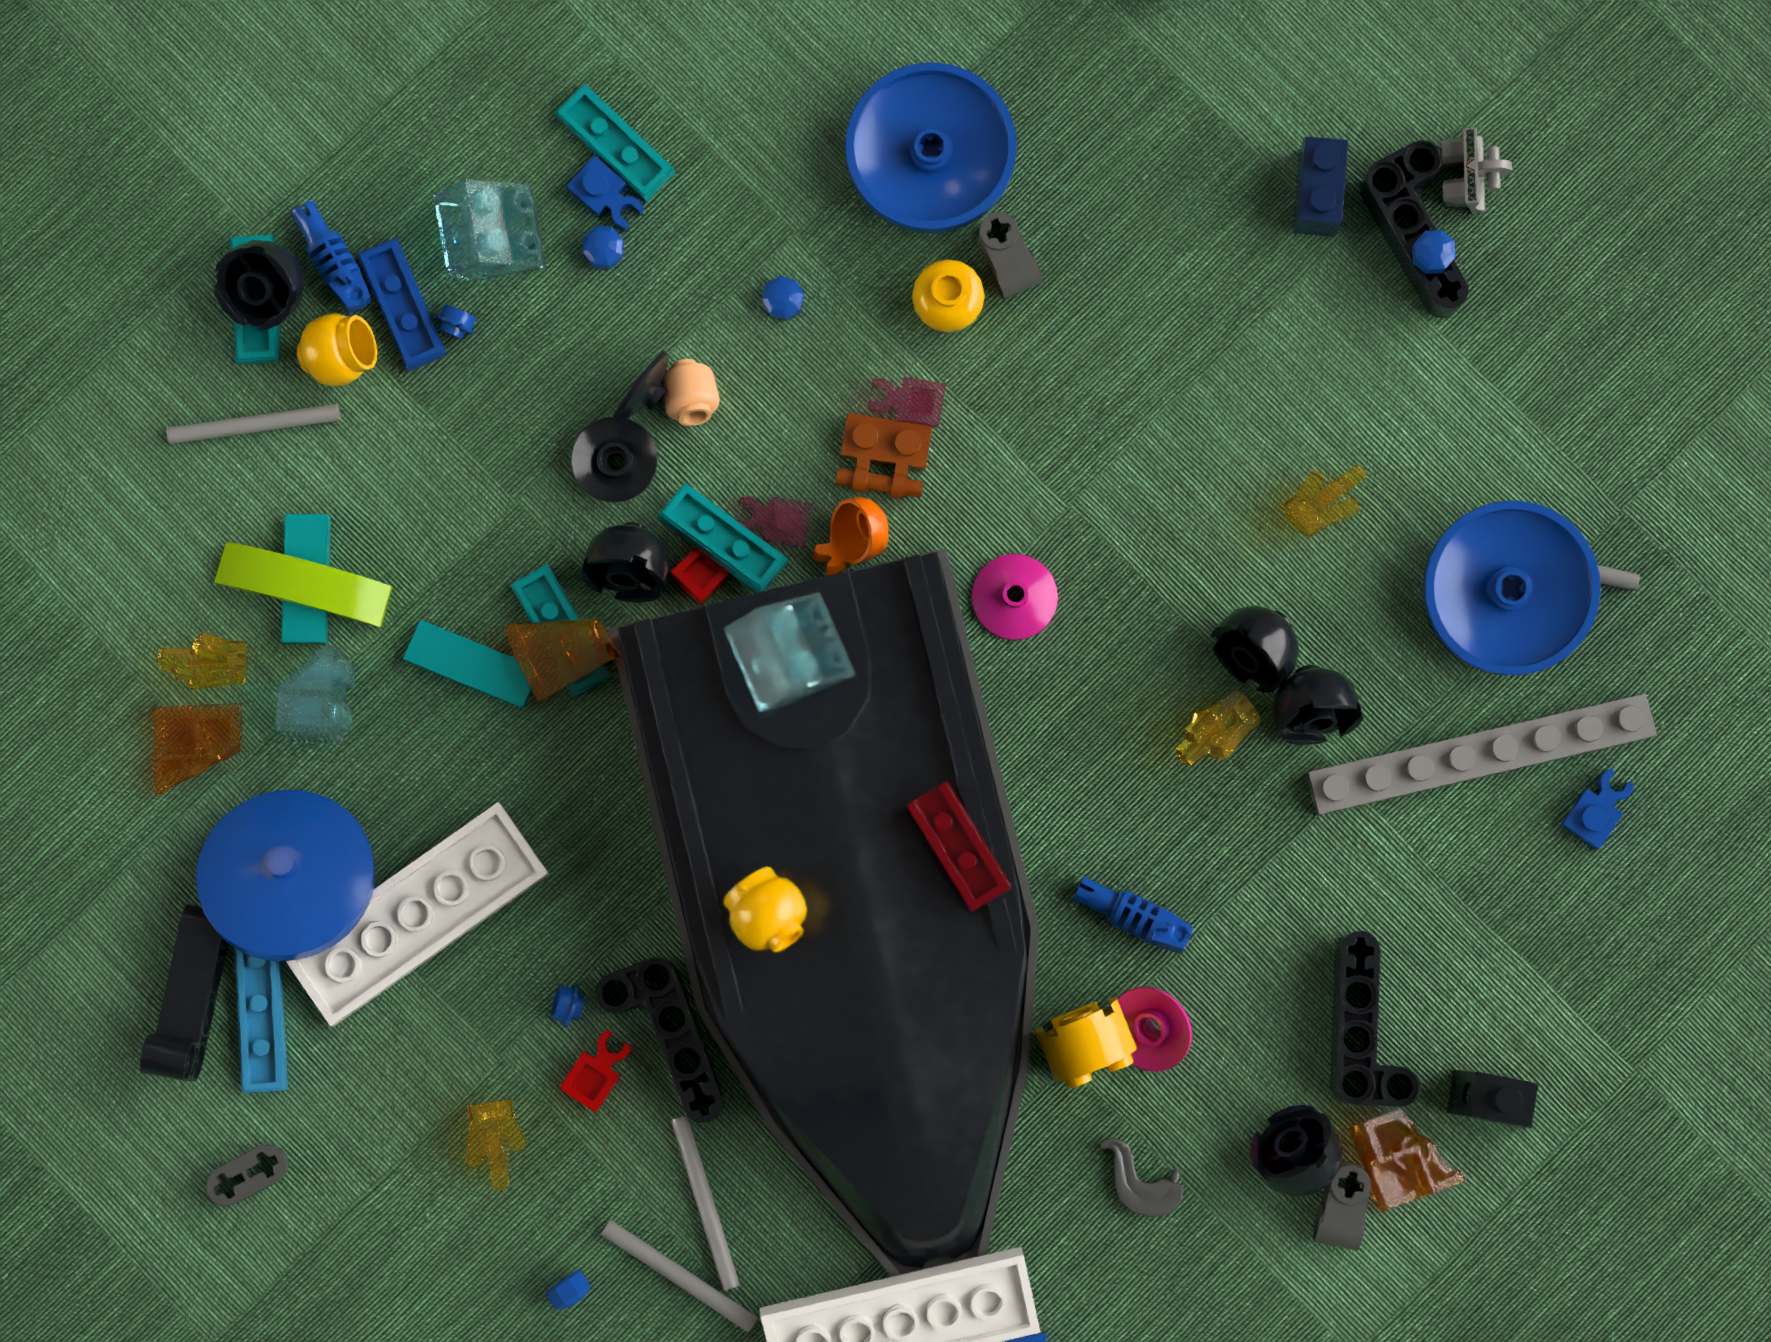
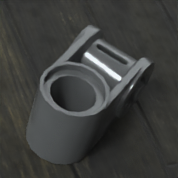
[978,212,1043,300]
[1313,1161,1371,1251]

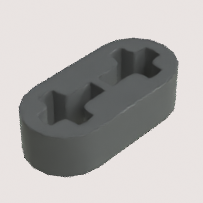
[206,1144,289,1206]

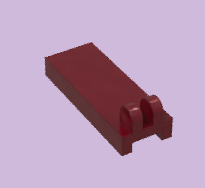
[907,781,1012,911]

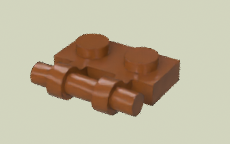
[836,413,932,499]

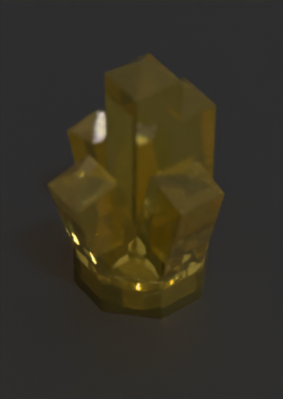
[1282,465,1366,540]
[156,632,248,690]
[1176,689,1262,766]
[465,1099,528,1192]

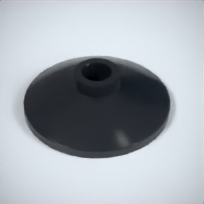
[612,351,669,423]
[571,417,658,503]

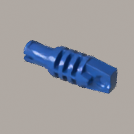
[290,201,371,314]
[1072,876,1194,954]

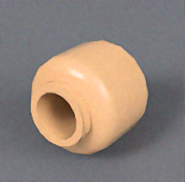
[660,359,720,426]

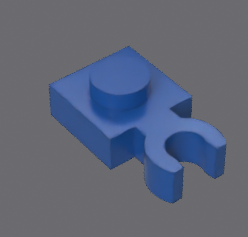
[566,155,644,232]
[1560,768,1634,850]

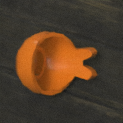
[812,497,889,575]

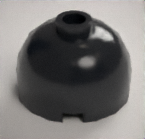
[214,240,304,330]
[580,522,670,603]
[1211,606,1299,693]
[1273,665,1363,745]
[1249,1104,1343,1196]

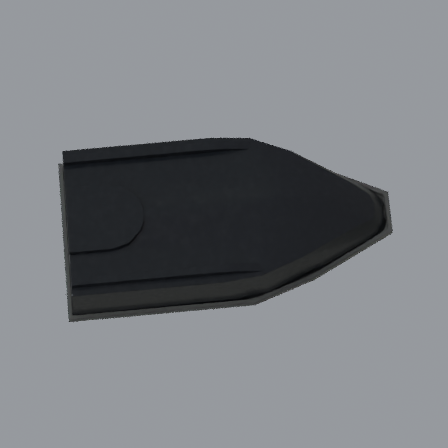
[608,548,1039,1277]

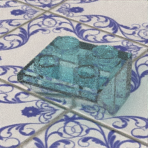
[434,179,546,280]
[724,592,855,712]
[275,645,354,743]

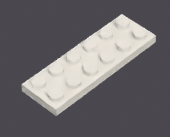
[286,802,549,1027]
[760,1247,1041,1342]

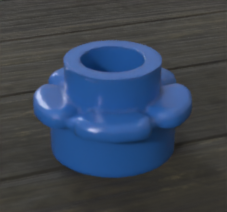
[435,304,477,340]
[551,984,585,1027]

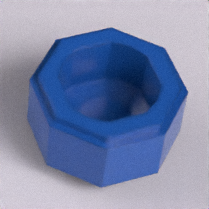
[582,226,624,270]
[1412,230,1456,274]
[762,276,804,321]
[545,1270,591,1310]

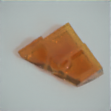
[504,618,620,702]
[152,703,243,795]
[1348,1109,1466,1212]

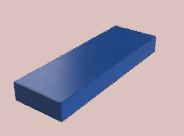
[357,238,447,372]

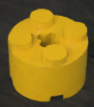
[1035,997,1137,1089]

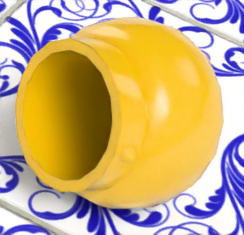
[912,259,985,333]
[297,313,377,387]
[723,867,807,953]

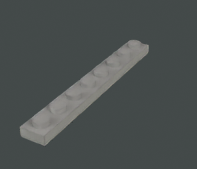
[1306,693,1657,816]

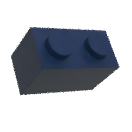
[1293,136,1348,237]

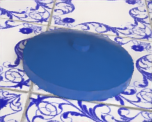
[845,62,1017,233]
[1423,501,1601,675]
[196,790,375,961]

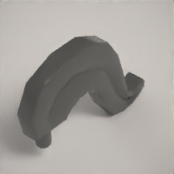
[1099,1138,1183,1217]

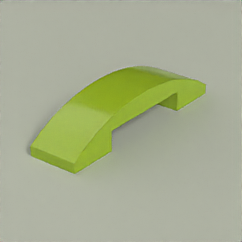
[214,542,393,628]

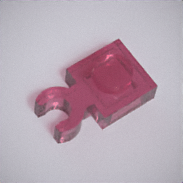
[868,377,946,429]
[735,496,813,548]

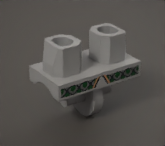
[1441,127,1512,214]

